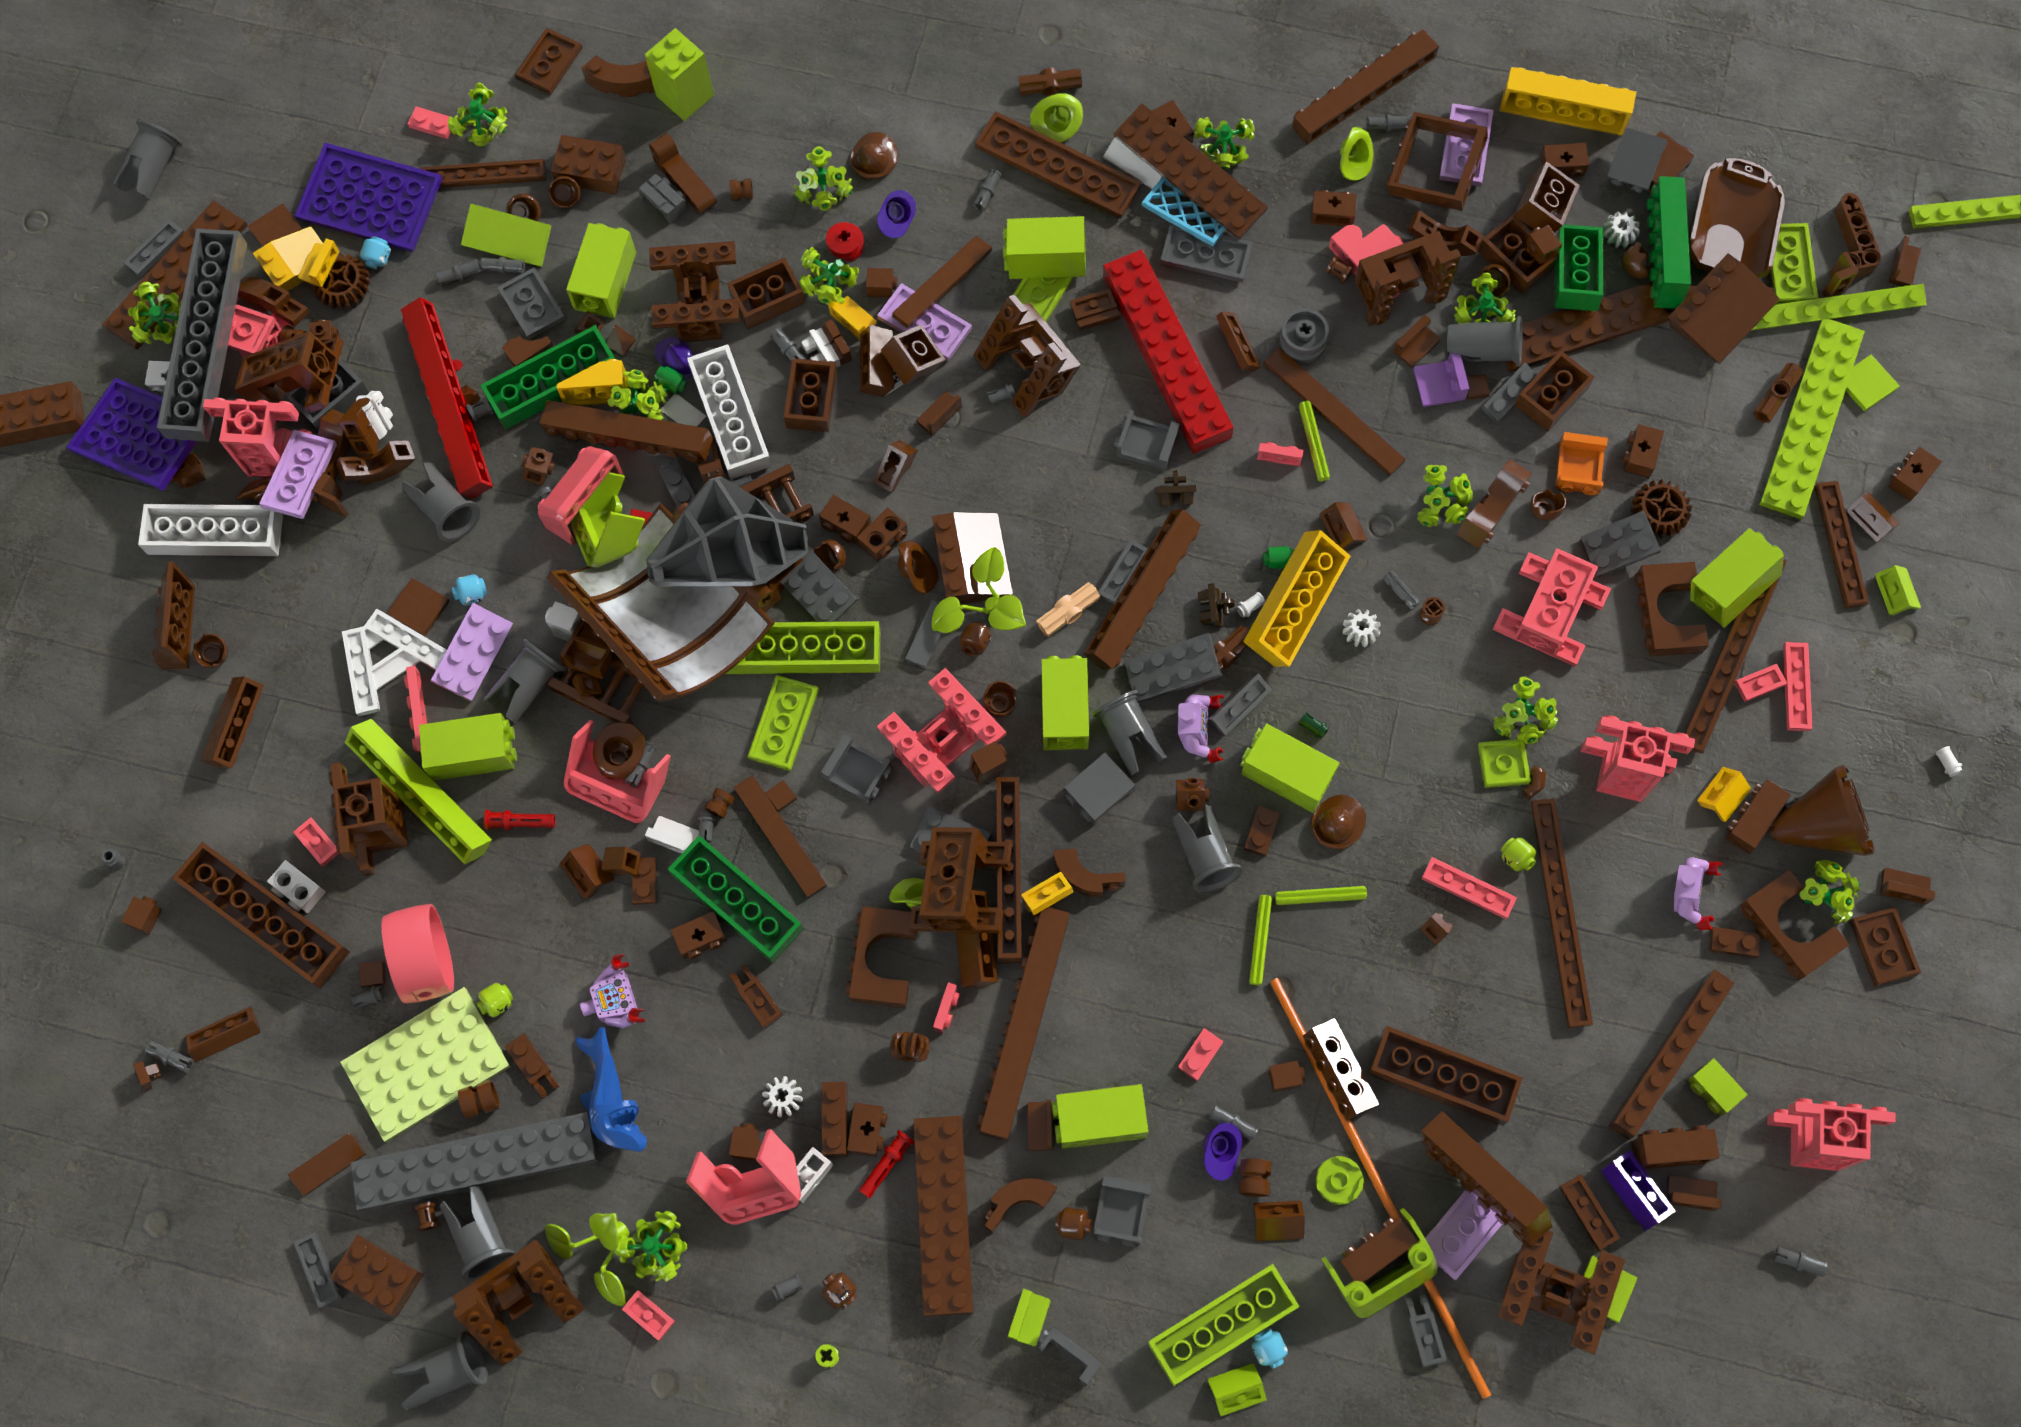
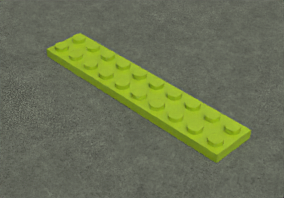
[1759,319,1865,520]

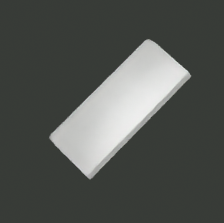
[1103,138,1162,189]

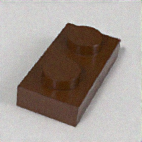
[1244,806,1280,857]
[632,857,657,905]
[1710,927,1760,958]

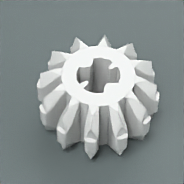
[1603,211,1640,249]
[1342,609,1381,648]
[762,1076,803,1117]

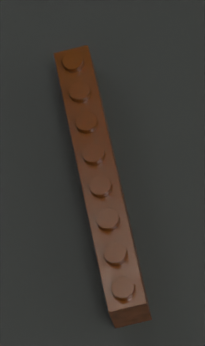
[1292,29,1439,145]
[539,400,713,462]
[1083,509,1201,669]
[996,777,1022,964]
[1608,969,1735,1140]

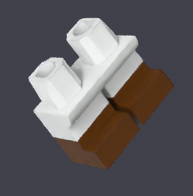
[801,319,852,367]

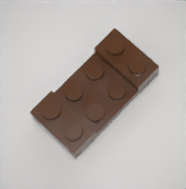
[560,619,614,679]

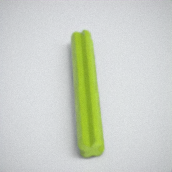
[1299,401,1330,482]
[1275,886,1367,905]
[1249,895,1272,986]

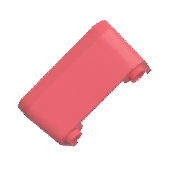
[537,446,624,545]
[564,720,671,823]
[686,1129,801,1225]

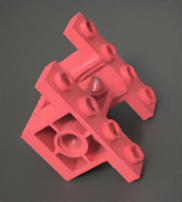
[228,297,293,357]
[203,398,314,478]
[1492,548,1611,667]
[877,668,1006,794]
[1580,715,1695,802]
[1767,1098,1896,1171]

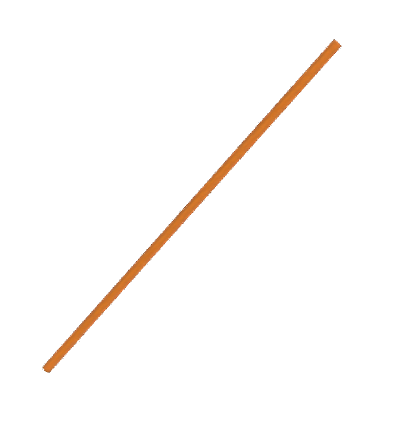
[1270,978,1491,1399]

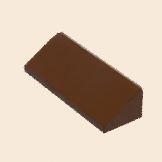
[185,1006,260,1062]
[288,1133,366,1196]

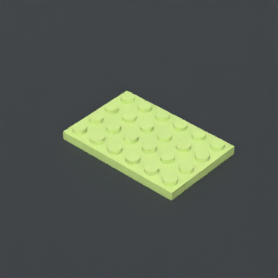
[341,987,511,1143]

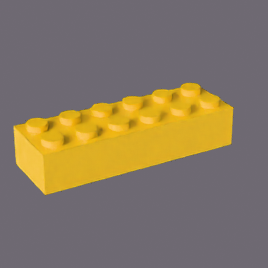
[1499,67,1636,136]
[1243,530,1350,667]

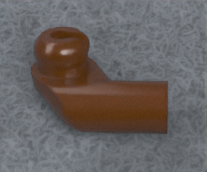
[1522,766,1546,800]

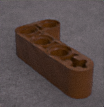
[649,133,717,215]
[1834,193,1882,278]

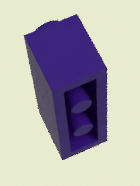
[1601,1150,1675,1232]

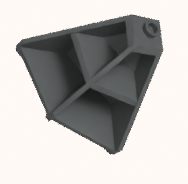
[646,477,809,587]

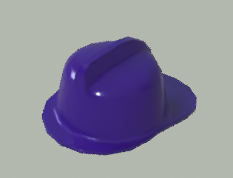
[877,190,916,238]
[655,338,695,380]
[1203,1123,1242,1181]

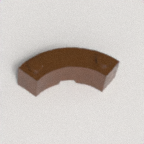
[581,55,655,97]
[312,409,352,502]
[1456,459,1532,549]

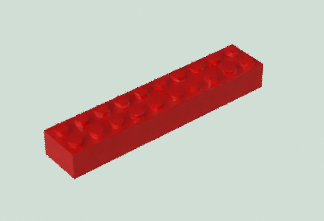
[1103,249,1234,454]

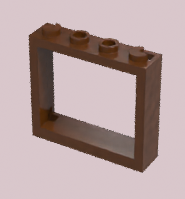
[1386,112,1488,211]

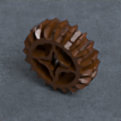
[312,253,371,310]
[1631,479,1692,538]

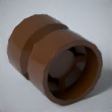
[458,1079,500,1119]
[1239,1158,1272,1197]

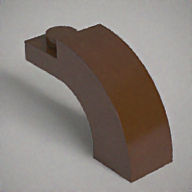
[1408,210,1483,256]
[697,440,725,483]
[336,441,415,484]
[1053,849,1125,897]
[984,1178,1057,1233]

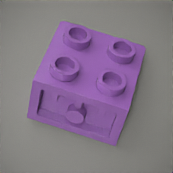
[1413,352,1469,407]

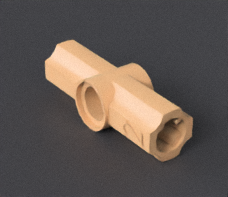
[1036,582,1100,637]

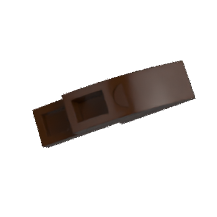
[237,276,309,327]

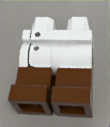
[339,391,393,455]

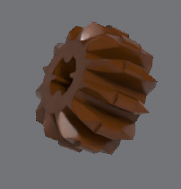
[889,1032,930,1063]

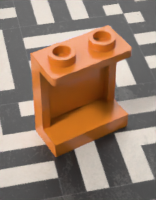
[1555,432,1608,495]

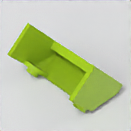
[571,472,645,568]
[1321,1208,1438,1318]

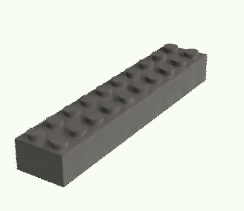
[157,228,247,442]
[351,1112,600,1213]

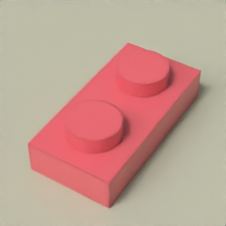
[408,107,453,139]
[1257,442,1303,467]
[1734,664,1787,703]
[293,817,339,867]
[933,983,960,1034]
[1178,1028,1224,1081]
[622,1290,676,1341]

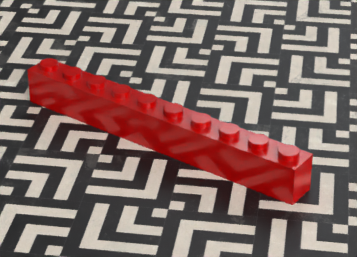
[400,297,493,499]

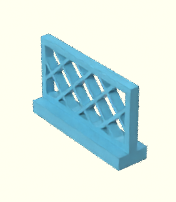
[1141,177,1226,247]

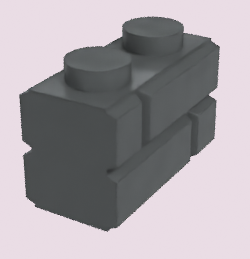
[638,174,687,225]

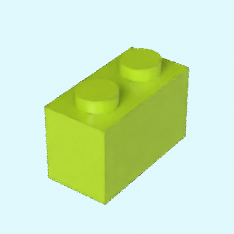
[1688,1058,1748,1116]

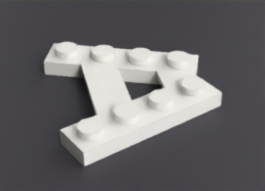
[342,609,447,716]

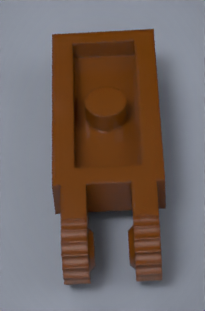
[729,964,783,1029]
[505,1033,560,1098]

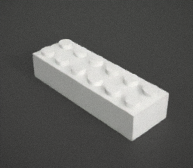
[687,344,772,480]
[138,504,283,556]

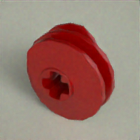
[826,222,865,261]

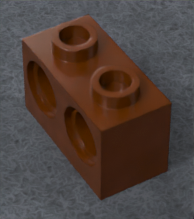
[857,507,908,562]

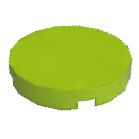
[1315,1156,1364,1205]

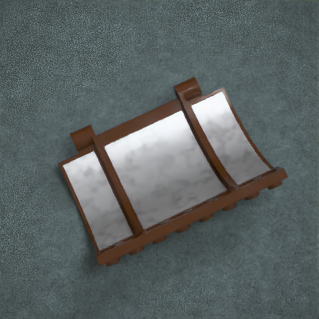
[546,503,775,702]

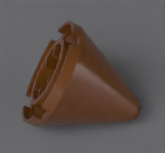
[1769,765,1875,856]

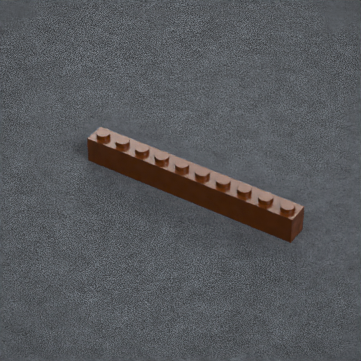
[977,907,1070,1142]

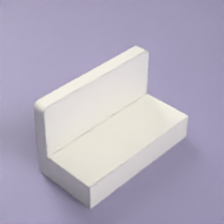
[645,816,699,854]

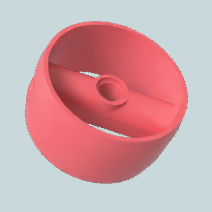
[381,904,454,1004]

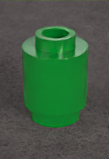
[653,366,687,395]
[1262,546,1295,569]

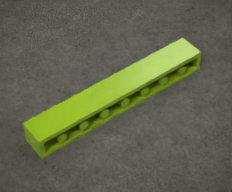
[345,719,492,864]

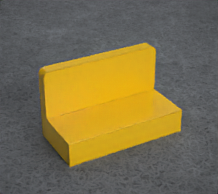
[298,239,340,287]
[828,296,877,340]
[1697,767,1751,822]
[1021,872,1073,915]

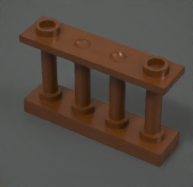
[740,464,814,523]
[547,658,644,724]

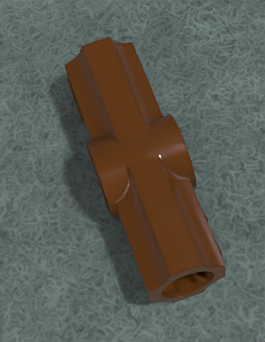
[1018,68,1082,96]
[1753,362,1804,423]
[1204,625,1249,684]

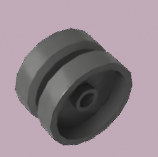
[1279,308,1329,364]

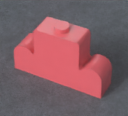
[1329,224,1404,299]

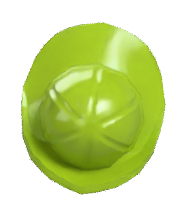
[1030,93,1083,143]
[1340,127,1374,181]
[889,878,925,910]

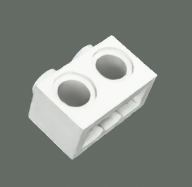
[267,860,326,913]

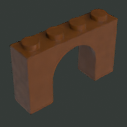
[1634,562,1709,657]
[1740,870,1850,980]
[846,906,917,1008]

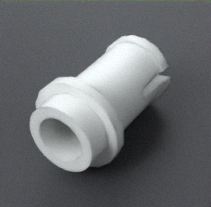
[1236,592,1266,618]
[1936,746,1963,777]

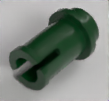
[1299,712,1329,739]

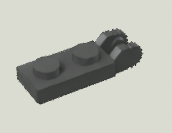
[1404,1294,1447,1368]

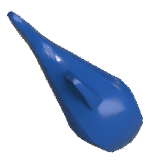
[576,1027,647,1152]

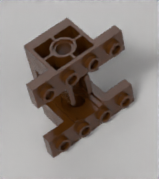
[1354,231,1461,326]
[649,241,740,342]
[973,295,1081,418]
[234,331,343,427]
[328,762,409,876]
[909,827,1012,933]
[1498,1230,1626,1355]
[453,1240,584,1366]

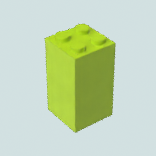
[645,28,714,121]
[1003,216,1086,279]
[566,223,637,319]
[1690,528,1784,628]
[1042,655,1089,750]
[419,713,517,781]
[1240,723,1340,813]
[1052,1084,1148,1149]

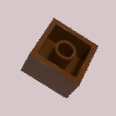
[880,324,946,385]

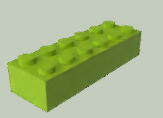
[1147,1264,1300,1386]

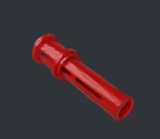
[484,810,556,830]
[858,1129,915,1199]

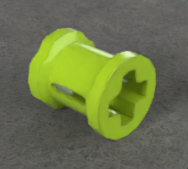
[815,1344,839,1368]

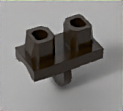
[1155,470,1196,506]
[1198,583,1235,628]

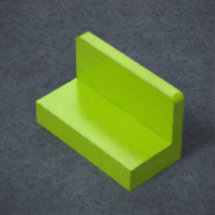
[1875,565,1921,616]
[1008,1289,1050,1346]
[1208,1364,1267,1417]

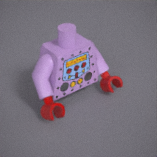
[1178,695,1224,763]
[1674,857,1722,930]
[580,954,645,1029]

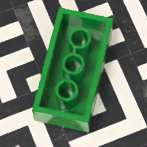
[1554,224,1603,311]

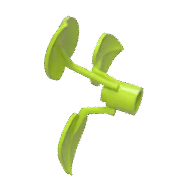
[931,547,1026,633]
[544,1213,629,1306]

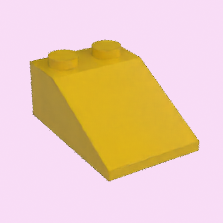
[253,227,323,291]
[557,359,628,406]

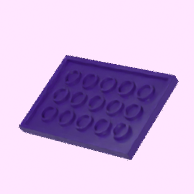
[294,143,443,252]
[66,378,197,491]

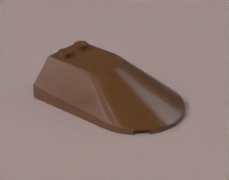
[1688,158,1785,278]

